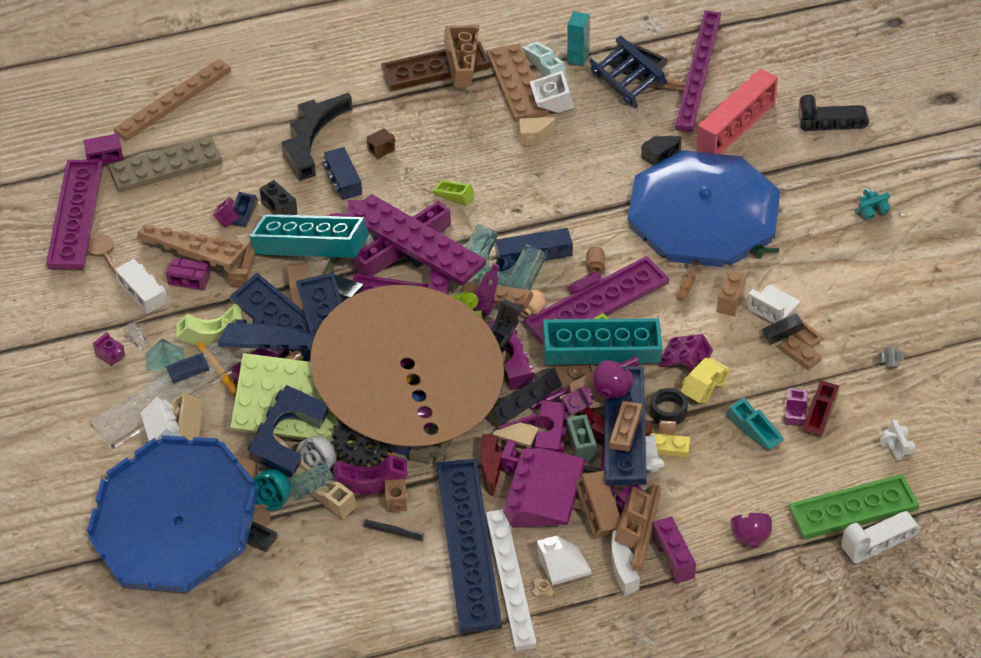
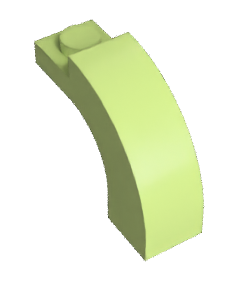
[176,304,242,345]

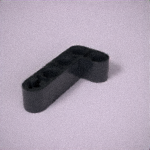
[798,94,869,131]

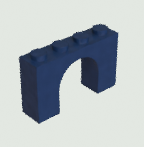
[247,385,329,479]

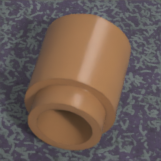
[586,246,605,273]

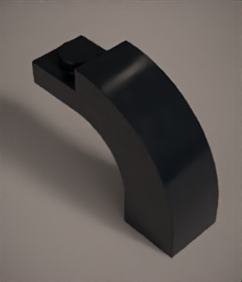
[491,299,522,354]

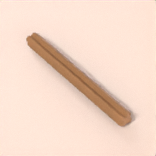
[631,484,661,571]

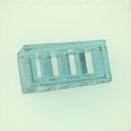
[288,463,334,500]

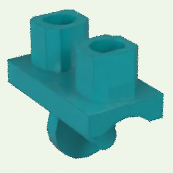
[855,188,891,221]

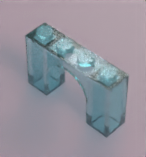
[466,223,547,290]

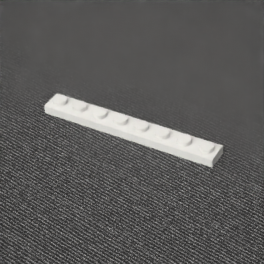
[486,509,536,651]

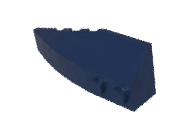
[218,319,315,350]

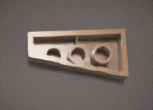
[444,25,480,87]

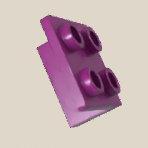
[658,334,713,373]

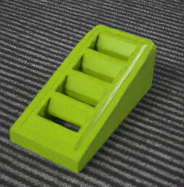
[432,180,474,206]

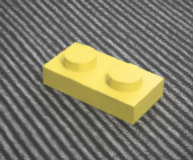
[650,433,690,457]

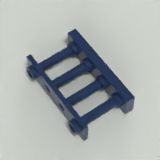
[589,35,667,108]

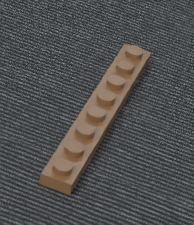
[114,59,231,141]

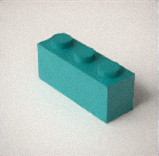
[567,11,590,67]

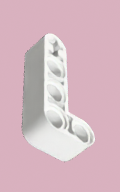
[841,511,920,563]

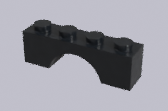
[487,368,562,426]

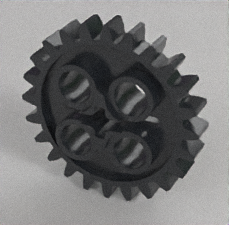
[332,418,396,468]

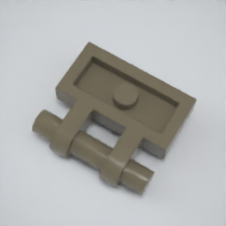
[409,426,452,465]

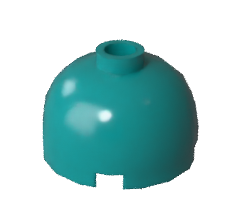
[253,469,291,511]

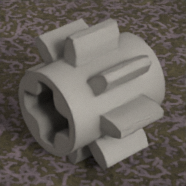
[879,347,904,367]

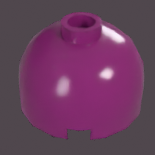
[593,361,634,399]
[730,513,772,548]

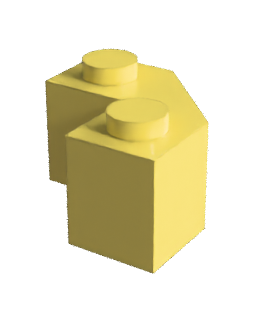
[681,358,732,403]

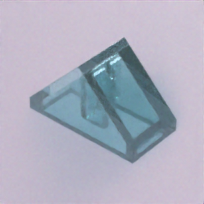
[146,339,185,370]

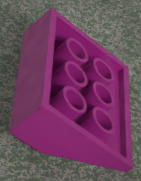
[503,448,586,528]

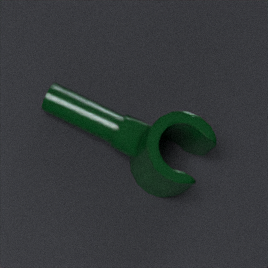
[752,244,779,259]

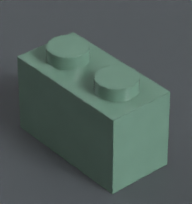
[567,415,596,462]

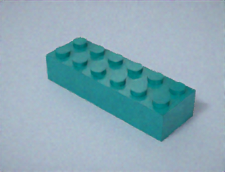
[249,214,369,258]
[542,318,663,365]

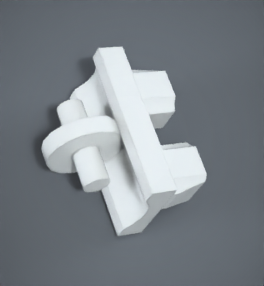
[880,420,916,460]

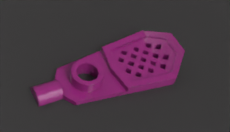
[473,264,499,317]

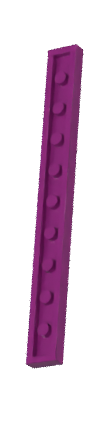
[675,10,721,132]

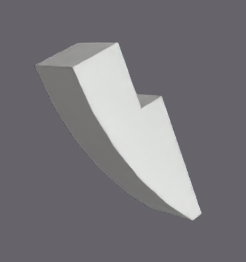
[611,530,640,596]

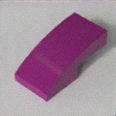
[785,388,808,426]

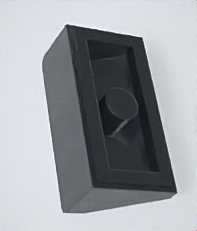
[762,313,805,345]

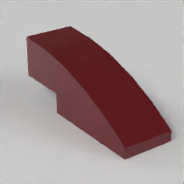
[802,380,839,437]
[480,434,502,496]

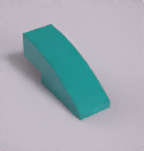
[725,397,784,451]

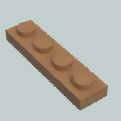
[462,282,534,309]

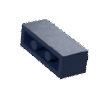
[322,147,363,200]

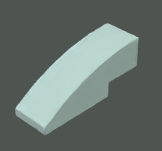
[523,41,567,76]

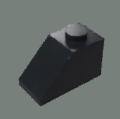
[641,136,682,166]

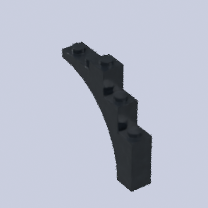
[281,92,353,181]

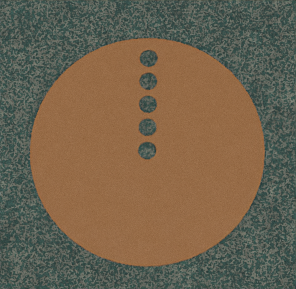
[310,285,504,447]

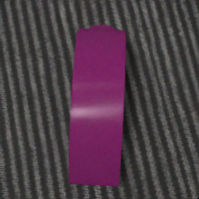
[334,454,408,494]

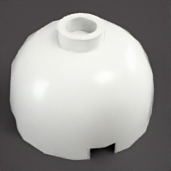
[297,436,337,475]

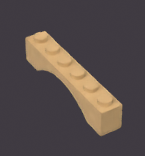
[273,433,357,520]

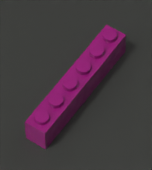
[353,200,451,276]

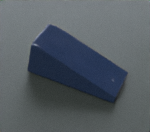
[230,192,258,228]

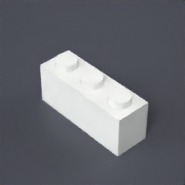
[115,259,167,314]
[140,397,180,441]

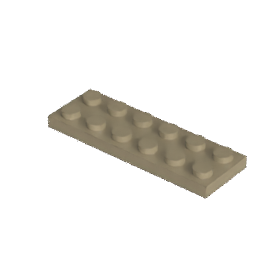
[109,135,222,193]

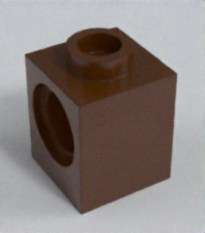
[367,128,396,160]

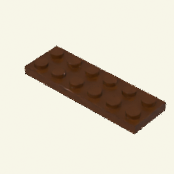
[381,41,490,91]

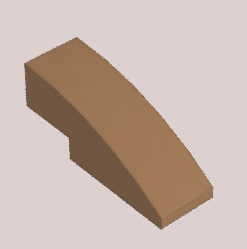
[614,487,651,549]

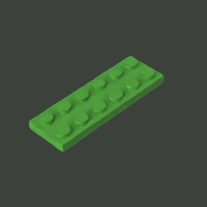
[788,474,919,540]

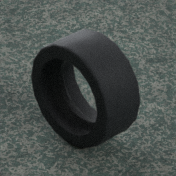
[650,388,688,425]

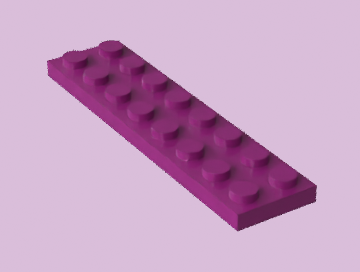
[46,160,104,269]
[347,194,486,286]
[524,256,669,345]

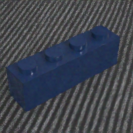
[495,227,573,264]

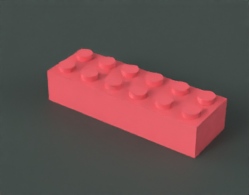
[696,68,778,154]

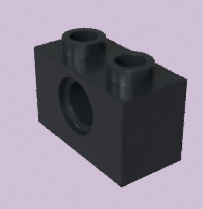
[259,180,298,215]

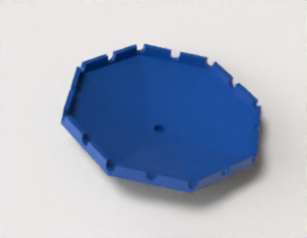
[628,150,780,267]
[87,435,260,592]

